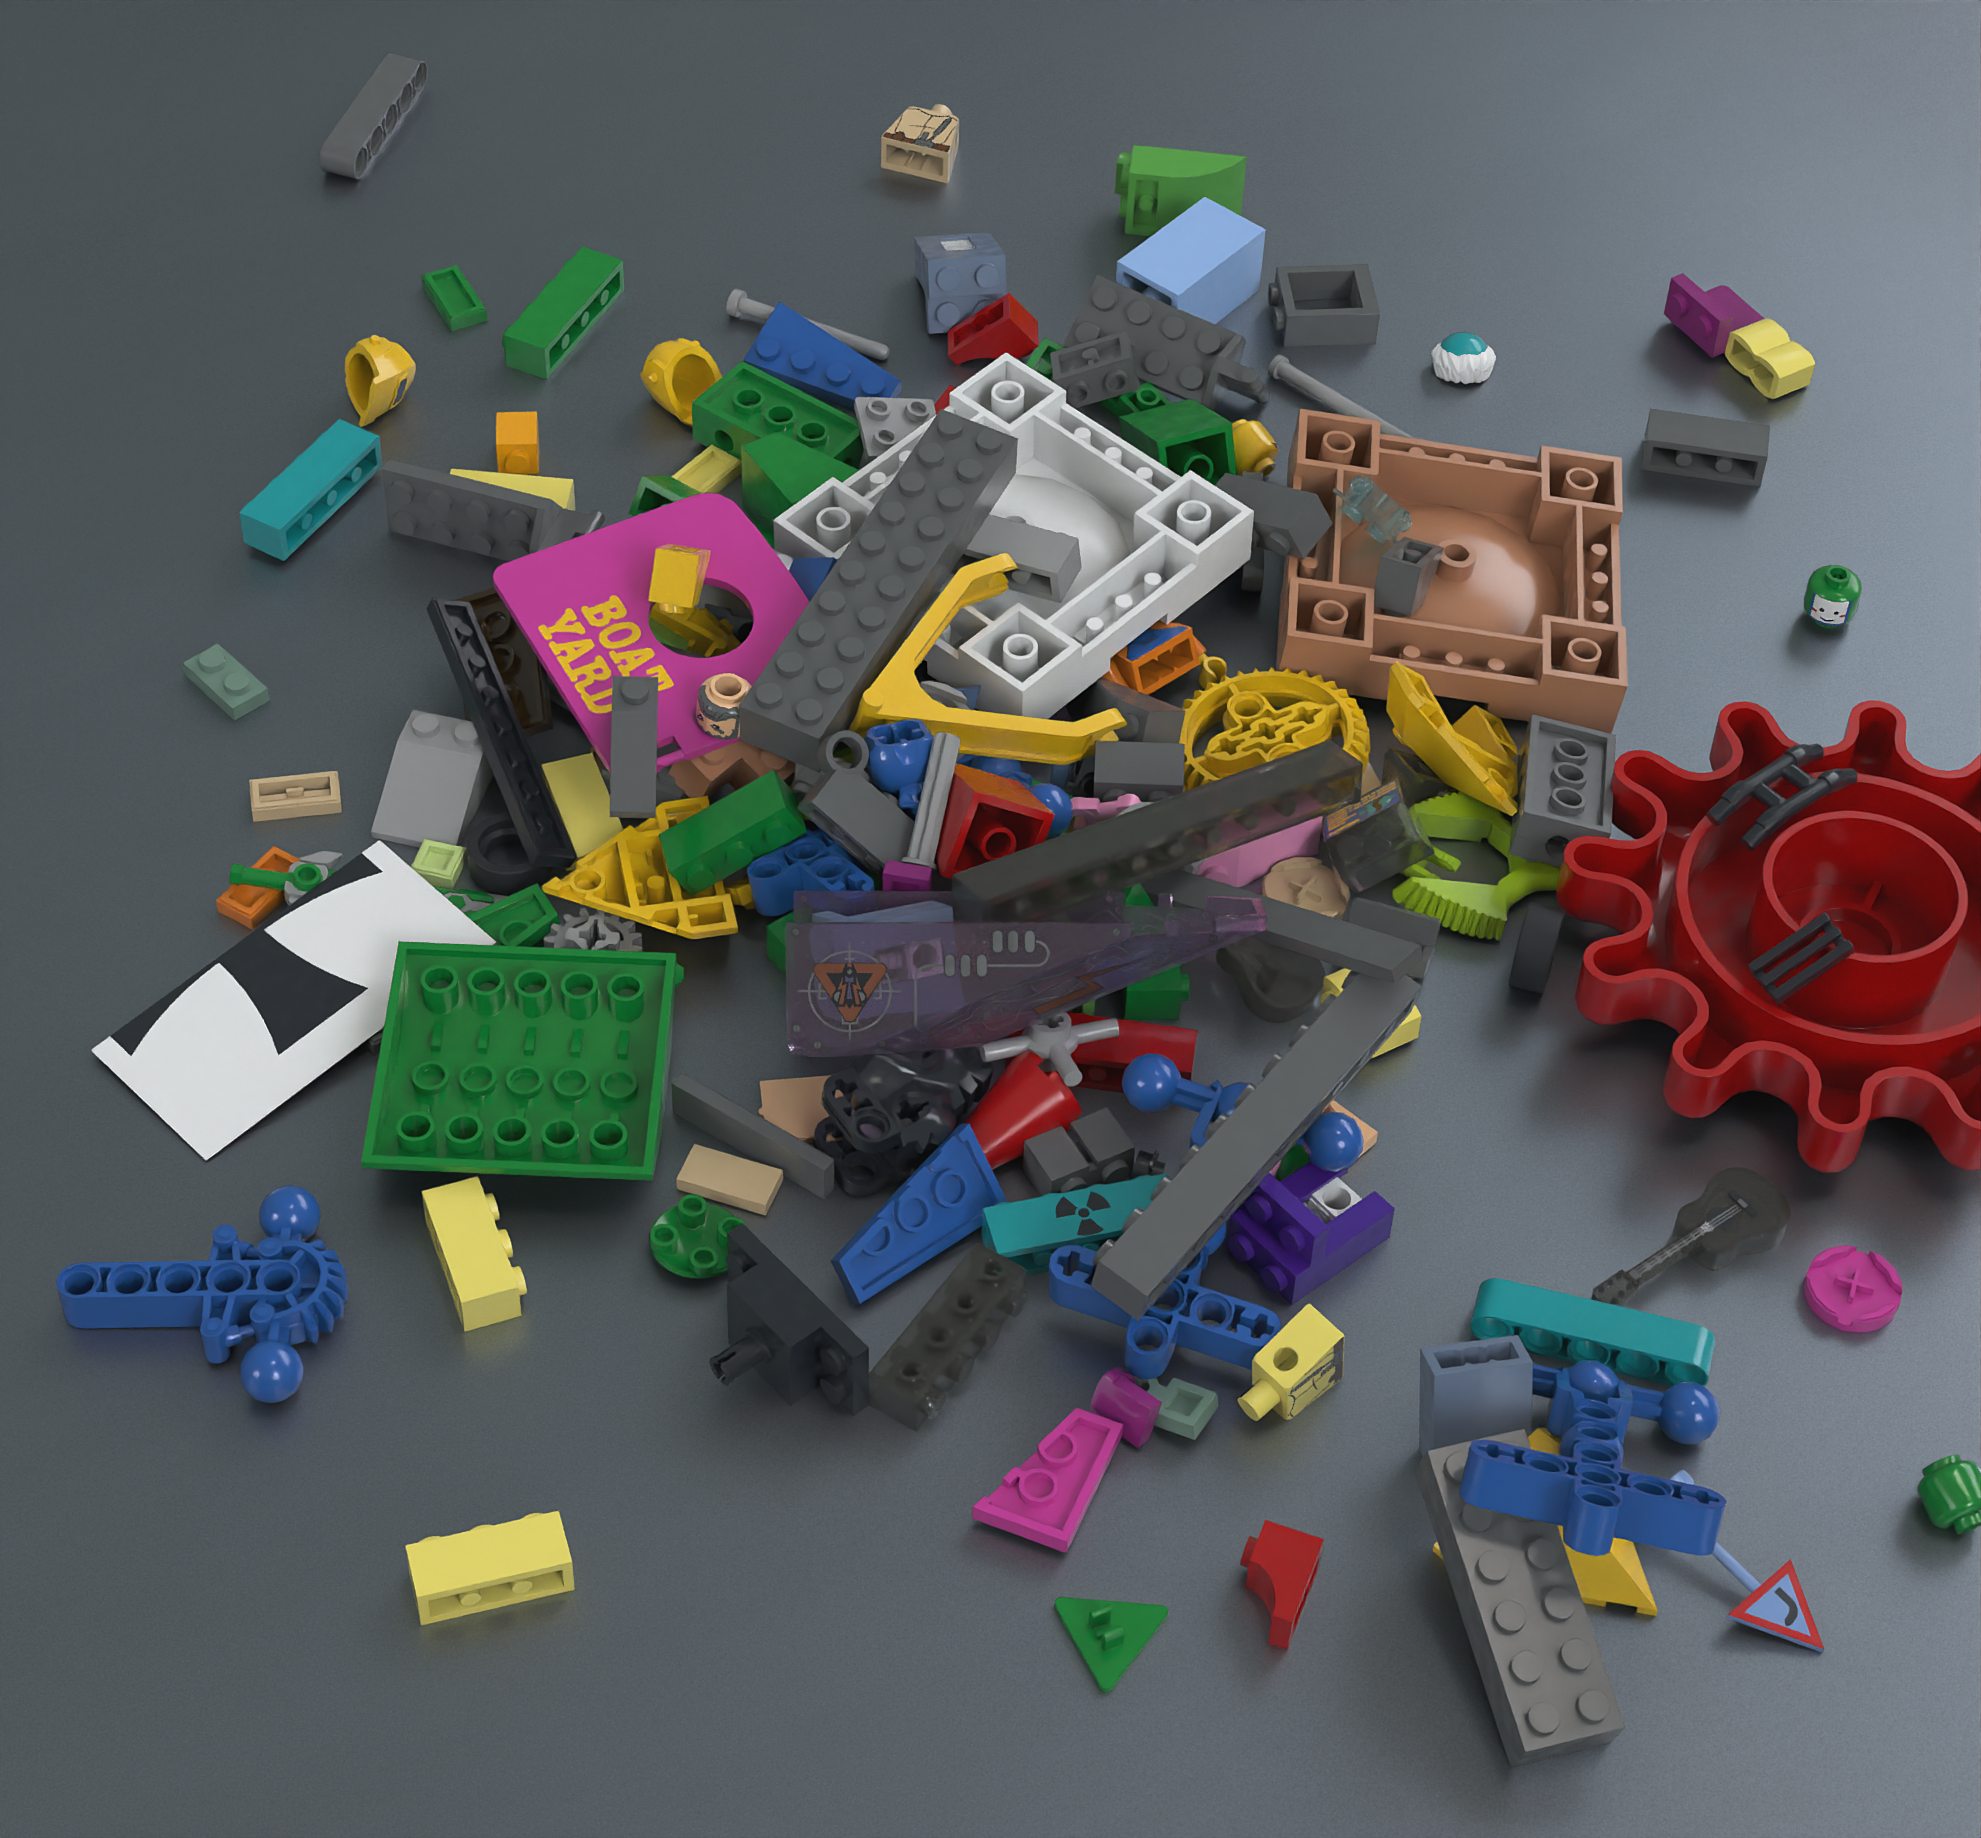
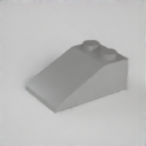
[371,710,494,848]

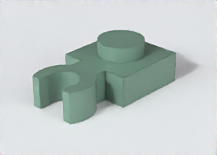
[1136,1377,1219,1440]

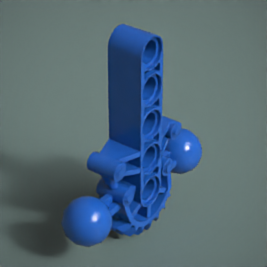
[56,1185,349,1404]

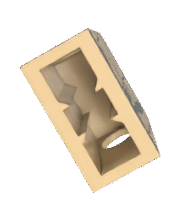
[881,104,959,183]

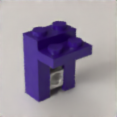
[1226,1161,1395,1305]

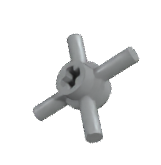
[980,995,1119,1086]

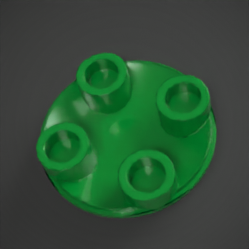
[649,1194,746,1278]

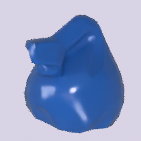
[864,719,934,816]

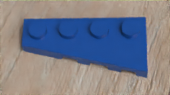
[743,301,902,409]
[831,1123,1007,1304]

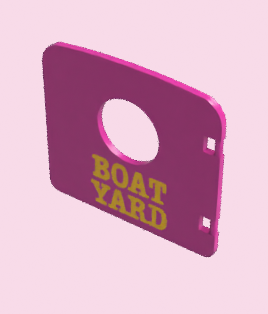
[493,493,809,773]

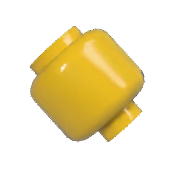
[1232,419,1279,478]

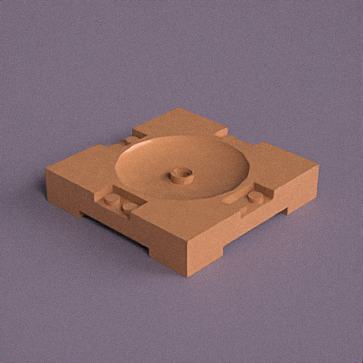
[1276,409,1628,734]

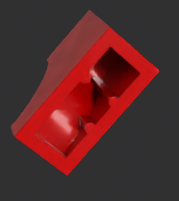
[948,293,1039,365]
[1240,1520,1324,1650]

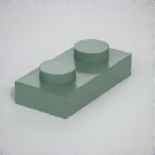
[183,643,270,721]

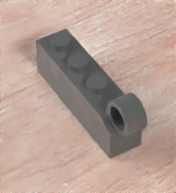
[797,730,974,913]

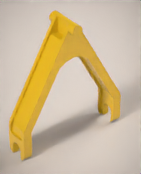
[849,553,1127,765]

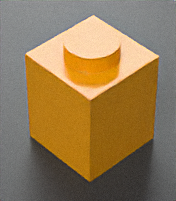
[496,411,539,475]

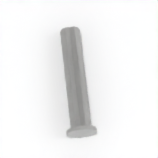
[901,732,960,871]

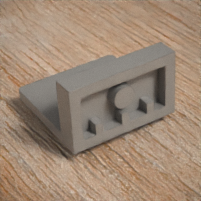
[854,397,936,470]

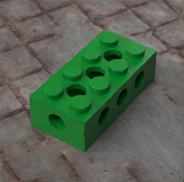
[692,361,864,469]

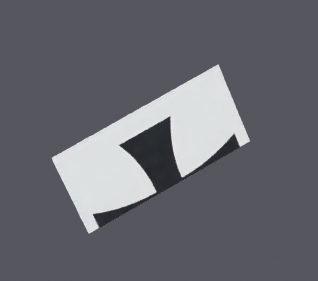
[91,840,496,1161]

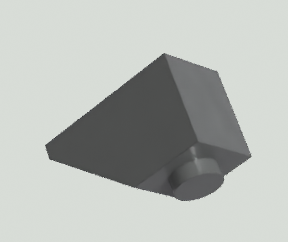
[1374,537,1444,618]

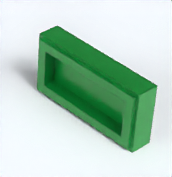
[421,265,488,332]

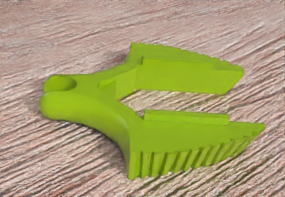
[1388,791,1560,940]

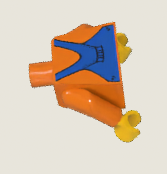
[1102,620,1227,695]

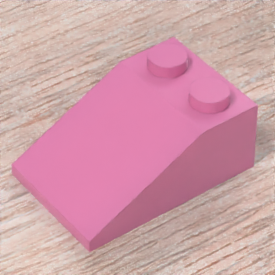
[1188,786,1326,888]

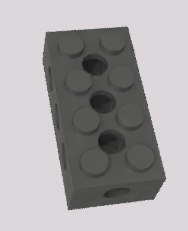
[1509,714,1616,867]

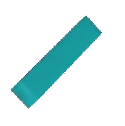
[1470,1278,1715,1386]

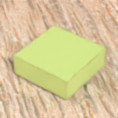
[411,839,468,889]

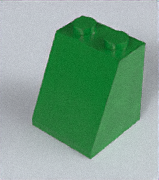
[1119,399,1237,486]
[741,432,859,532]

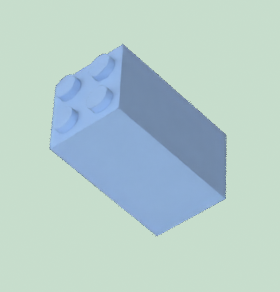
[1116,197,1266,324]

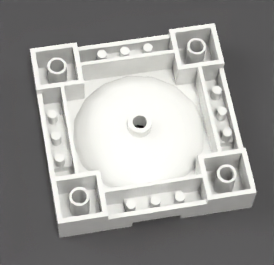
[773,353,1254,719]

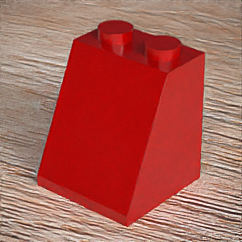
[935,763,1055,898]

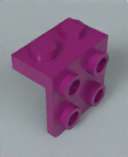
[1664,273,1765,358]

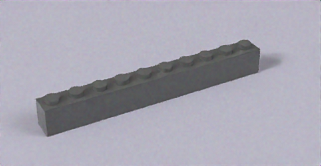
[1090,970,1422,1321]

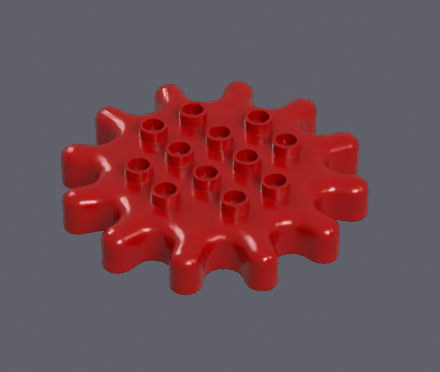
[1556,700,1981,1173]

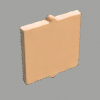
[758,1075,844,1144]

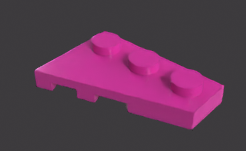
[972,1408,1123,1553]

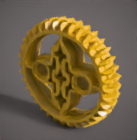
[1179,666,1371,813]

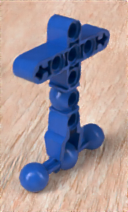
[747,754,1073,916]
[1048,1053,1364,1380]
[1459,1339,1727,1556]

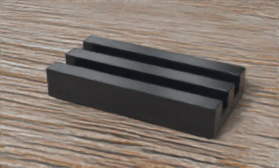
[1748,912,1854,1005]

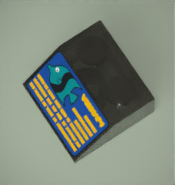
[1322,777,1435,894]

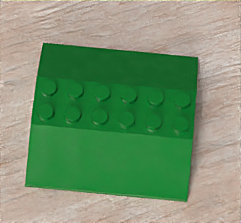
[361,941,677,1181]

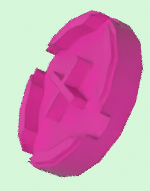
[1804,1245,1902,1333]

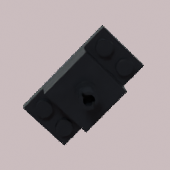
[709,1223,869,1416]

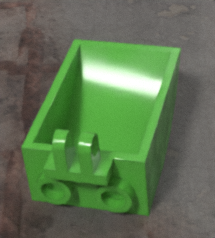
[1115,145,1247,236]

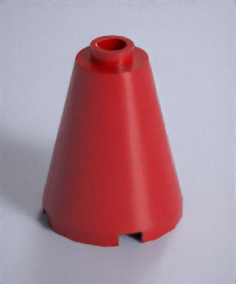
[963,1050,1082,1170]

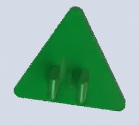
[1054,1597,1168,1693]

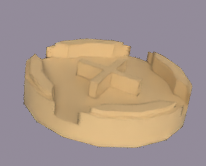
[1260,857,1350,920]

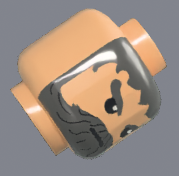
[695,673,752,740]

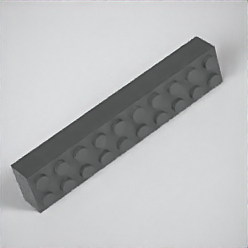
[739,409,1018,773]

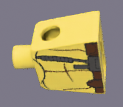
[1238,1303,1345,1421]

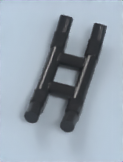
[1706,743,1858,852]

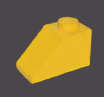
[648,544,711,614]

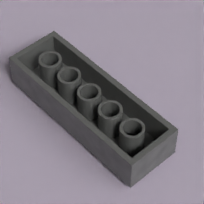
[1415,1429,1625,1768]

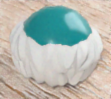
[1431,331,1496,384]

